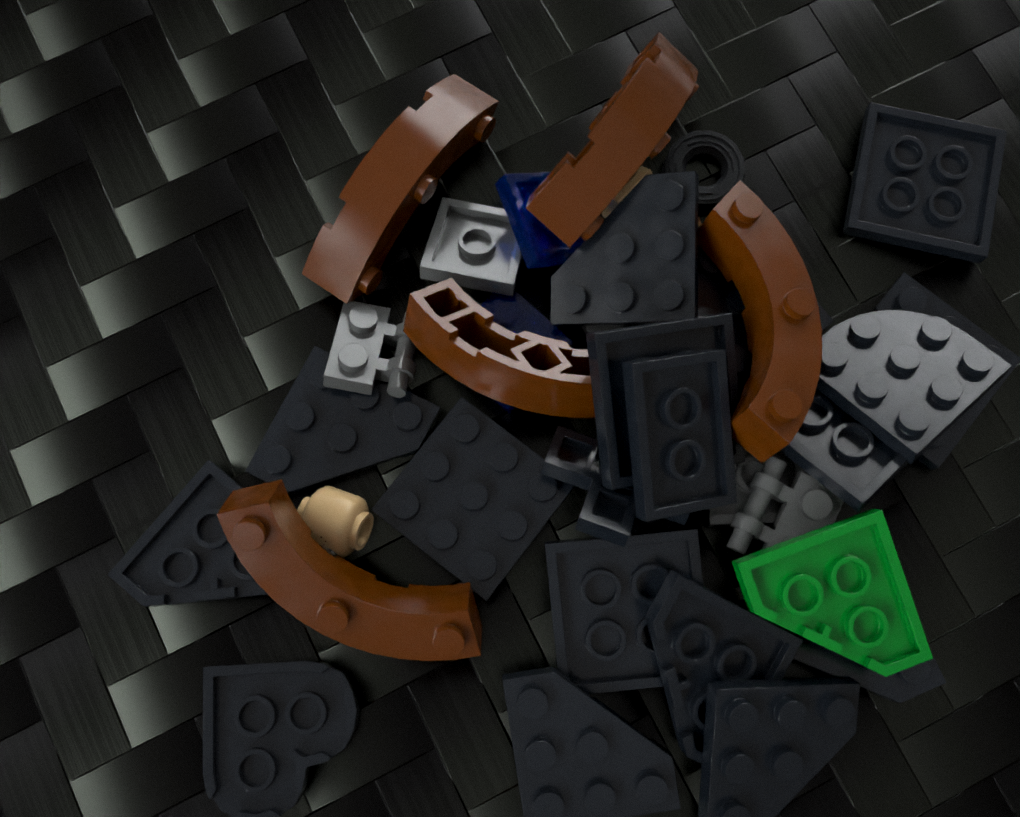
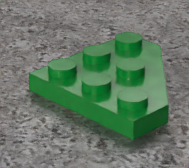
[731,509,933,677]

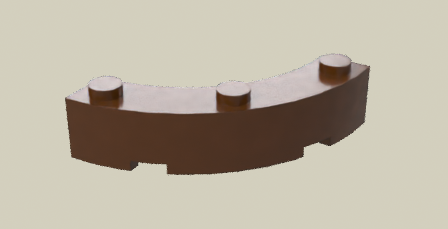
[526,32,699,248]
[302,74,499,304]
[698,180,822,463]
[403,277,595,418]
[216,479,482,661]

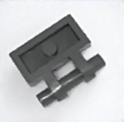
[323,301,418,398]
[727,456,844,555]

